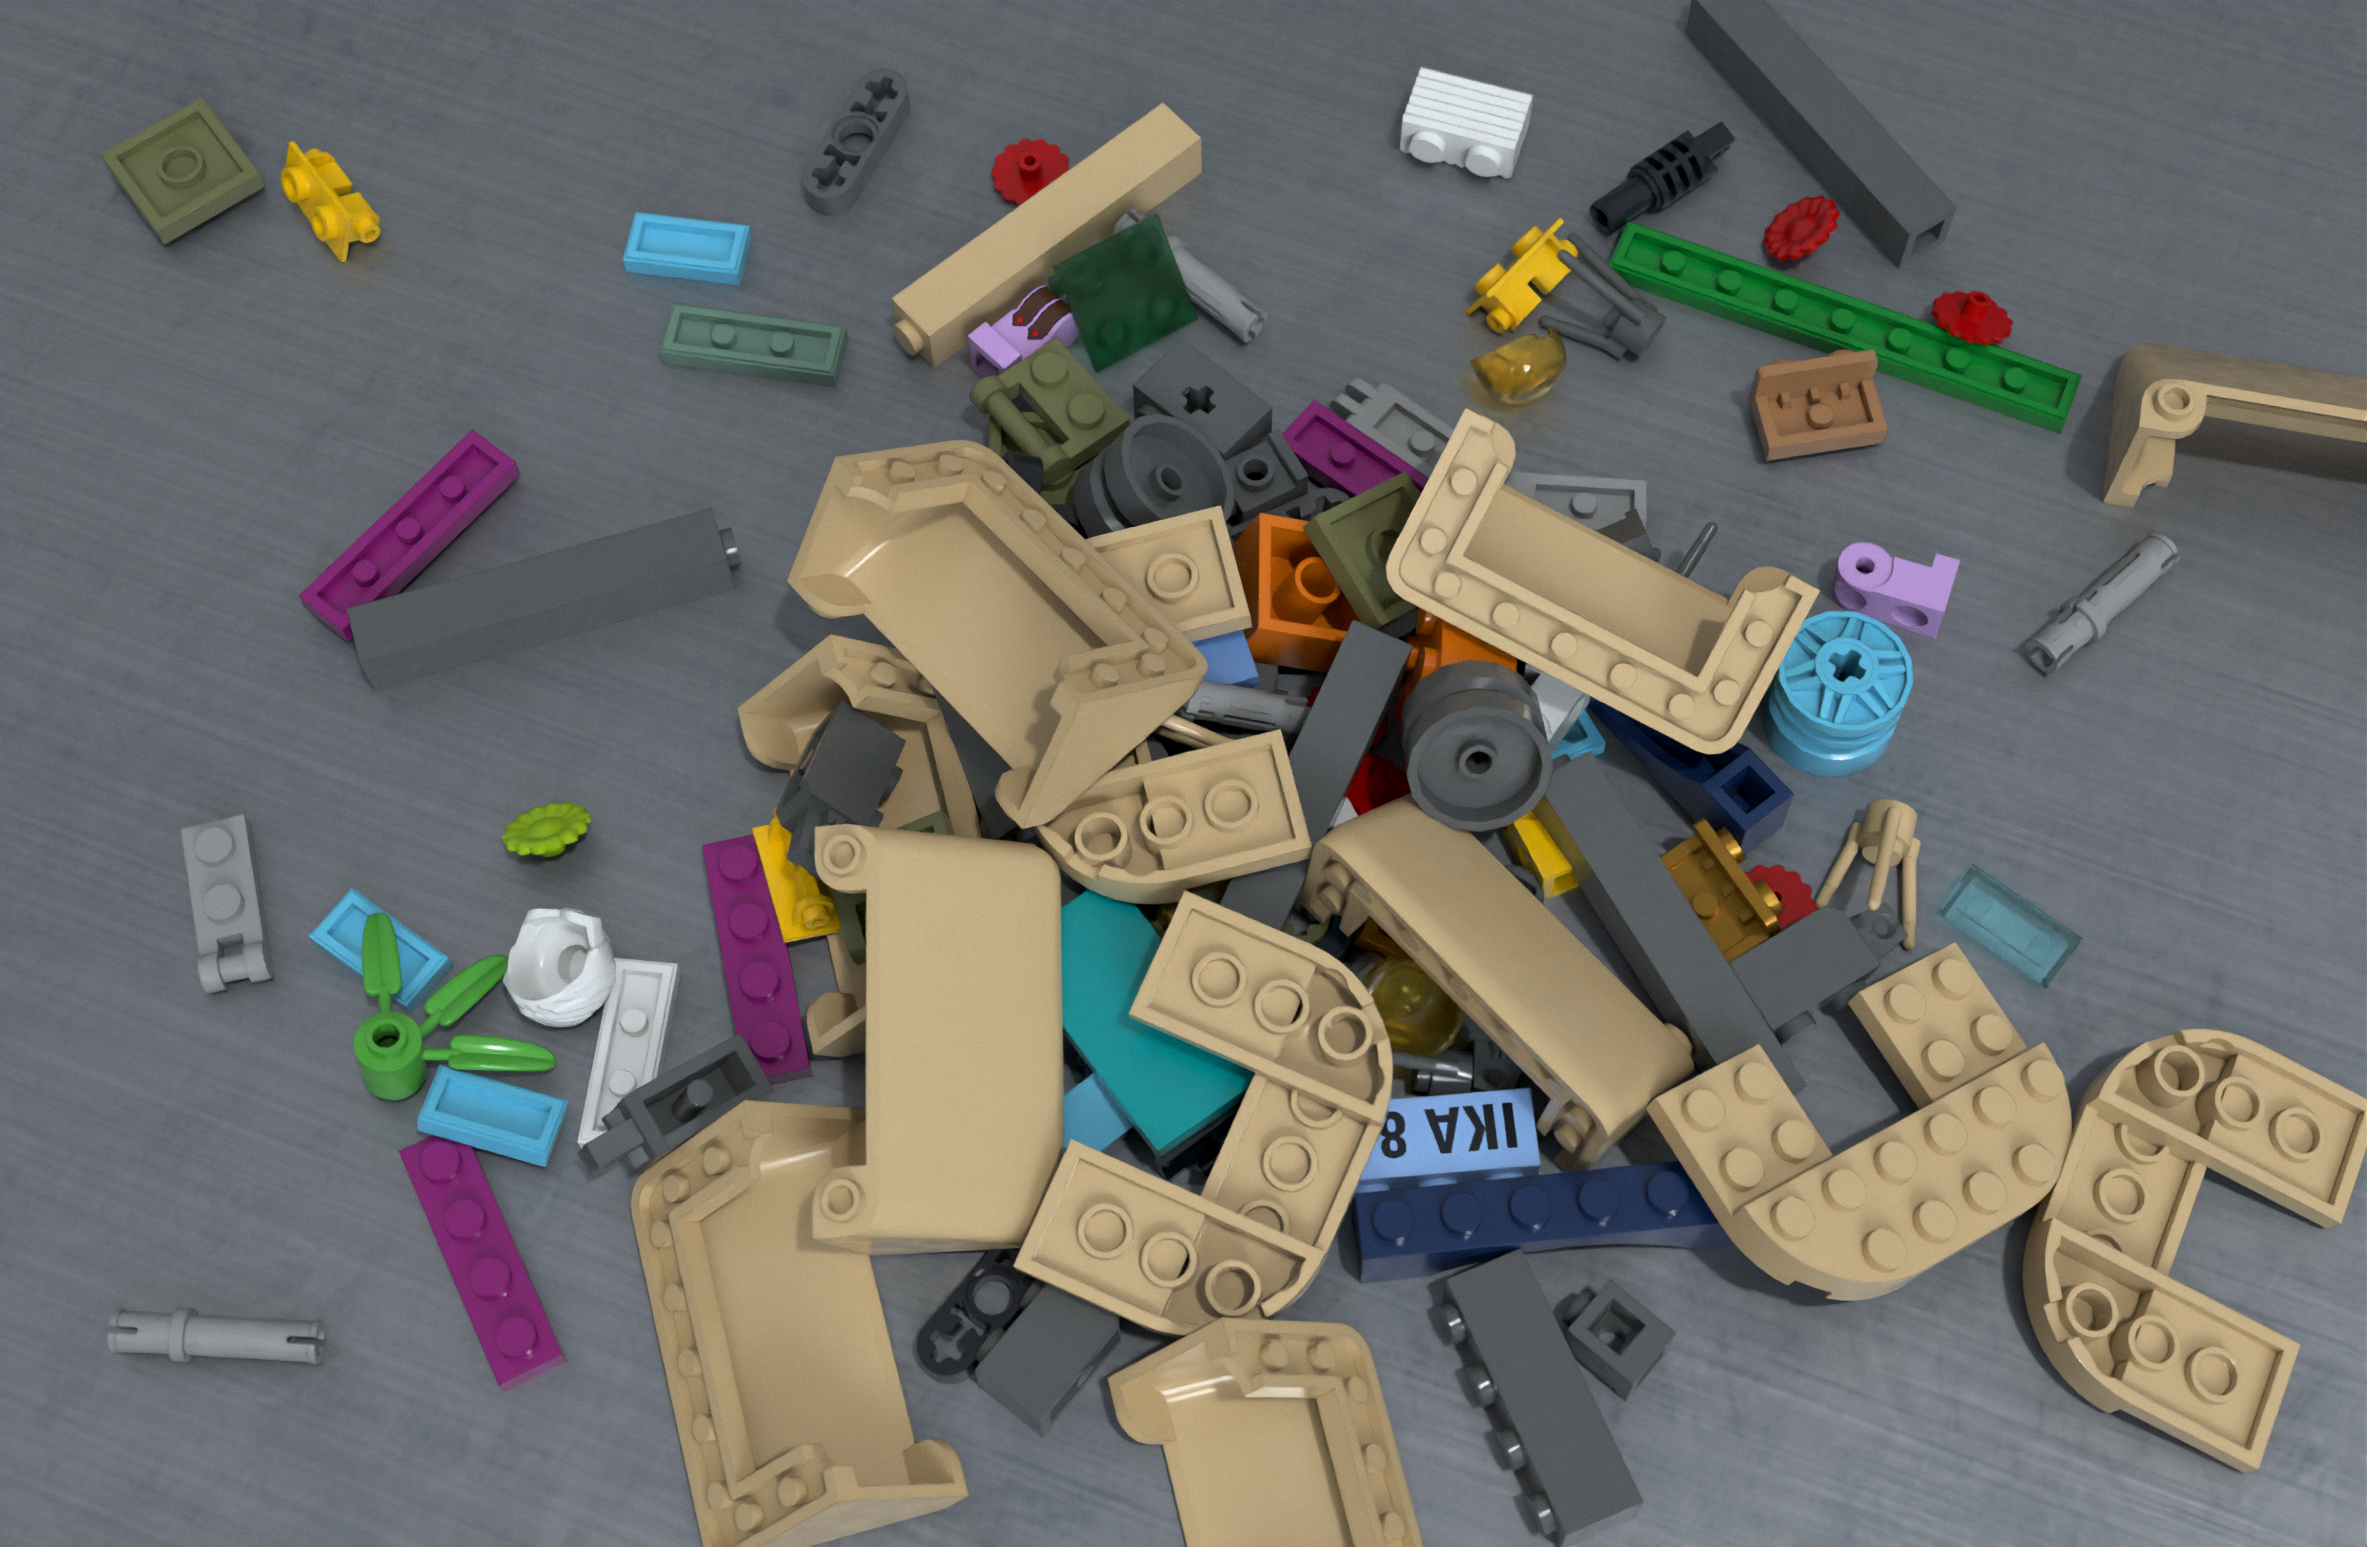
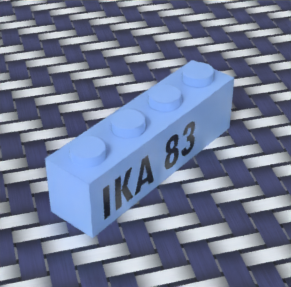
[1351,1088,1540,1207]

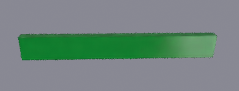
[1609,221,2082,434]

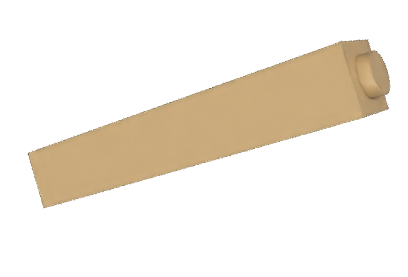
[891,103,1202,369]

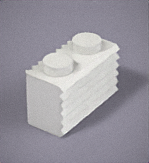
[1400,67,1533,179]

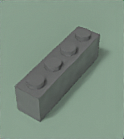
[1437,1248,1644,1547]

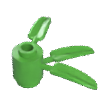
[353,912,557,1101]

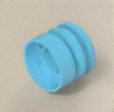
[1762,611,1914,777]

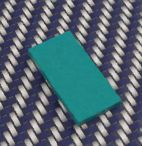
[1061,889,1255,1159]

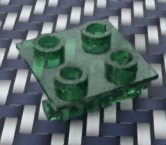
[1048,212,1198,372]

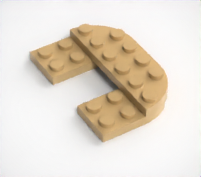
[1034,505,1313,904]
[1013,890,1393,1339]
[1645,942,2072,1300]
[2023,1029,2367,1474]

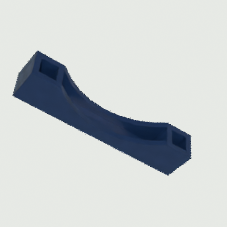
[1587,696,1794,855]
[1352,1161,1735,1284]

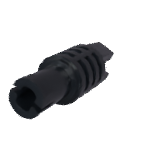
[1590,122,1735,234]

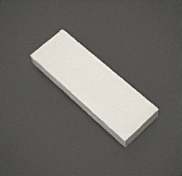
[577,958,681,1149]

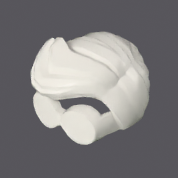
[503,907,616,1027]

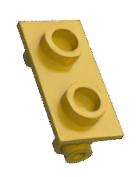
[281,141,381,262]
[1464,218,1578,333]
[752,807,842,943]

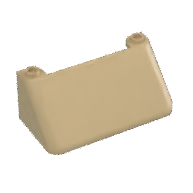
[2102,343,2367,508]
[1386,408,1820,755]
[787,440,1208,829]
[737,634,989,1057]
[1299,793,1694,1172]
[812,824,1064,1256]
[631,1100,969,1547]
[1107,1317,1424,1547]

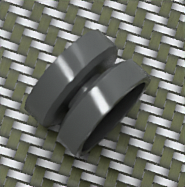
[1073,413,1235,538]
[1399,660,1553,832]

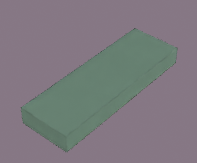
[659,303,848,387]

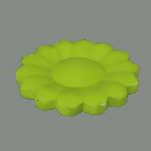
[502,801,591,857]

